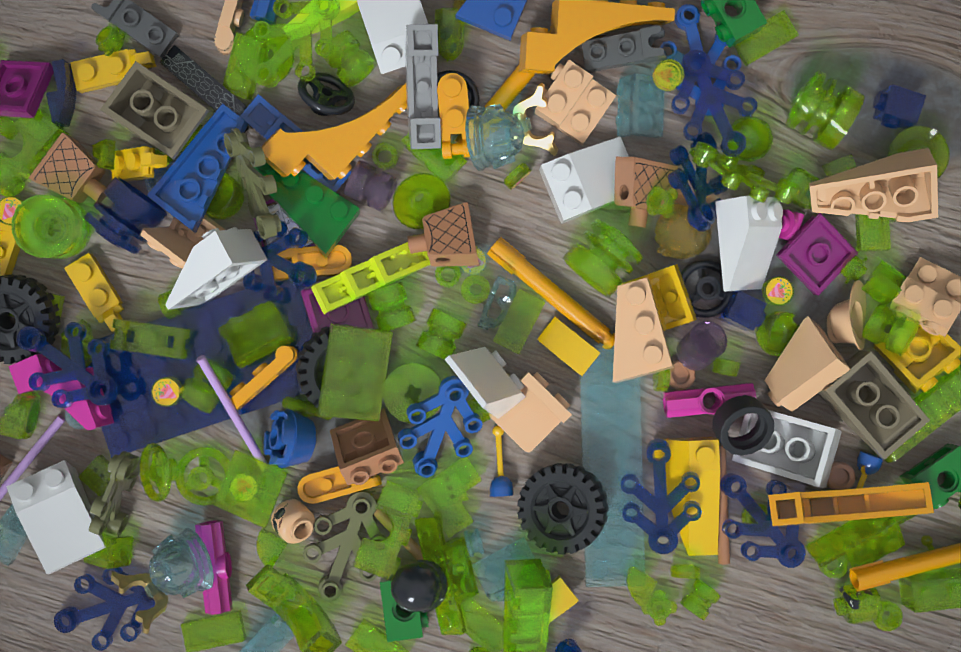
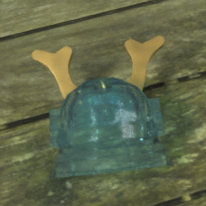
[465,83,558,172]
[111,528,214,634]

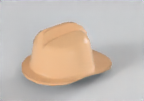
[826,280,867,350]

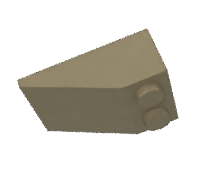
[100,61,209,160]
[818,351,930,460]

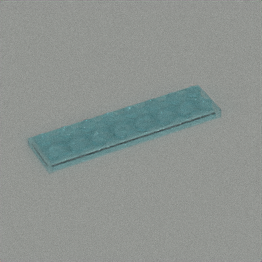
[579,349,646,587]

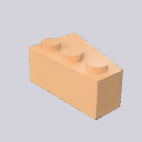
[612,278,674,383]

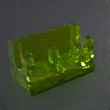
[401,133,467,185]

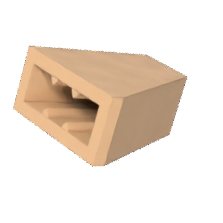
[764,316,851,412]

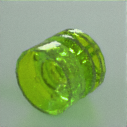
[785,70,865,150]
[12,195,91,259]
[562,219,643,298]

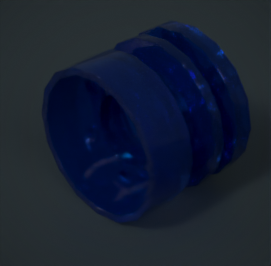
[84,176,168,254]

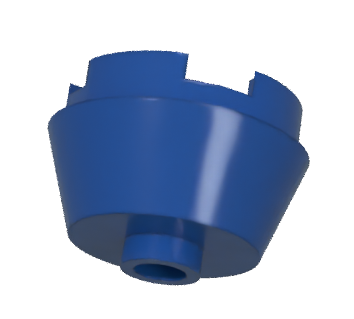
[264,409,316,468]

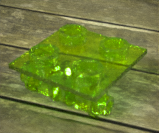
[213,450,288,528]

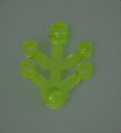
[253,0,340,88]
[689,142,802,204]

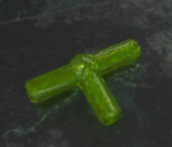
[282,396,333,421]

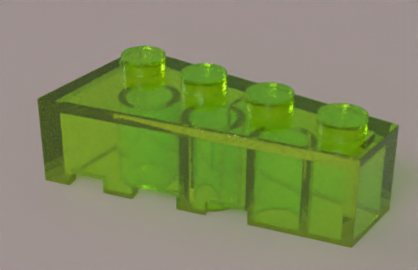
[502,559,553,652]

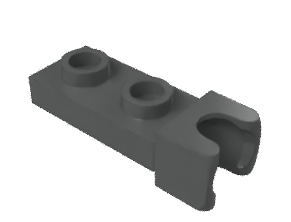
[91,0,179,58]
[582,25,668,73]

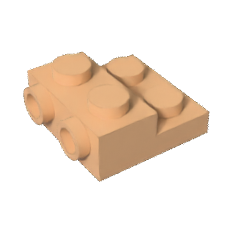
[535,60,617,146]
[889,257,961,337]

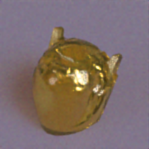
[654,201,712,259]

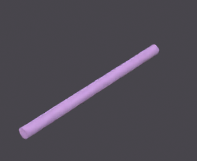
[196,355,270,472]
[0,415,66,501]

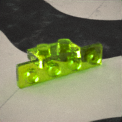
[805,515,916,568]
[414,516,479,635]

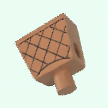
[29,132,109,203]
[614,157,678,228]
[407,202,479,267]

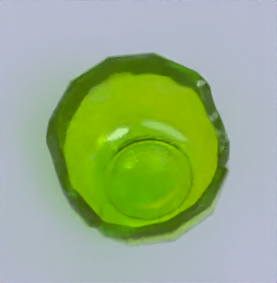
[725,116,773,162]
[206,173,244,220]
[755,311,799,356]

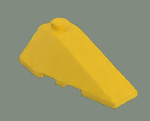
[653,437,720,556]

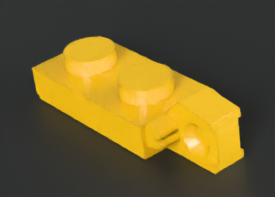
[70,49,157,93]
[110,146,167,182]
[64,253,127,332]

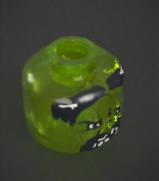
[833,584,882,624]

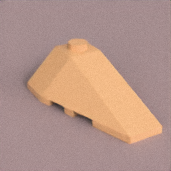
[809,148,938,222]

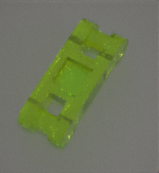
[109,319,191,359]

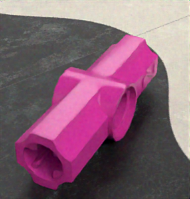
[662,383,757,418]
[195,520,233,615]

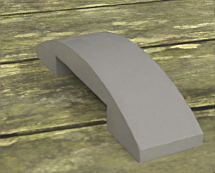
[405,24,441,149]

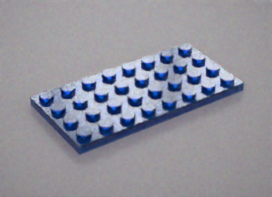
[75,278,313,458]

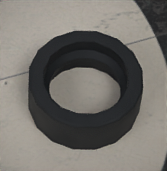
[712,395,774,456]

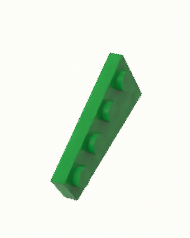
[250,162,360,258]

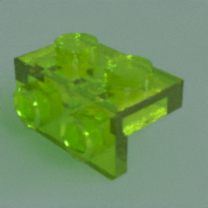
[218,301,294,369]

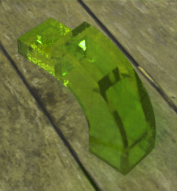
[246,564,342,652]

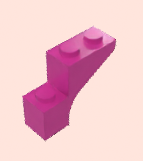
[8,351,115,430]

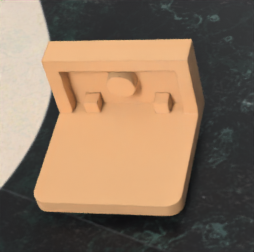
[140,215,226,268]
[489,371,572,452]

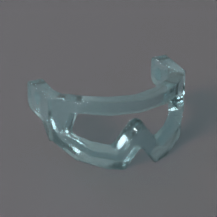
[478,274,517,330]

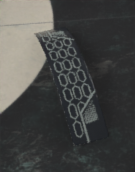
[160,45,251,133]

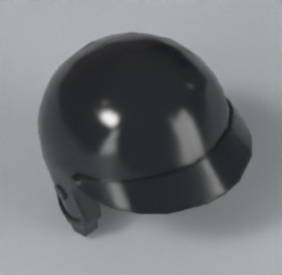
[391,560,448,613]

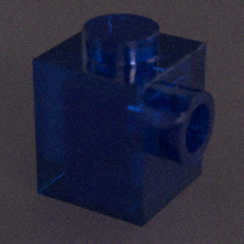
[873,84,926,130]
[719,291,767,331]

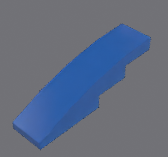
[240,94,352,192]

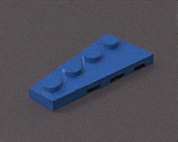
[455,0,528,41]
[147,103,248,233]

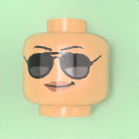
[271,499,315,544]

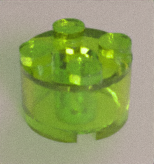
[383,362,442,423]

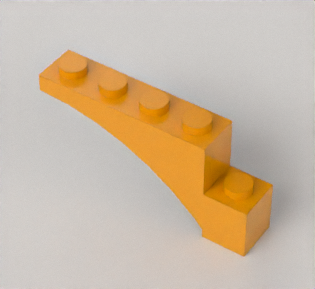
[519,0,675,75]
[261,83,407,180]
[768,482,934,527]

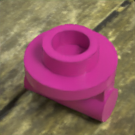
[779,210,804,241]

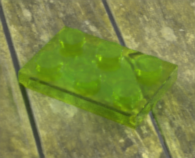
[318,323,393,421]

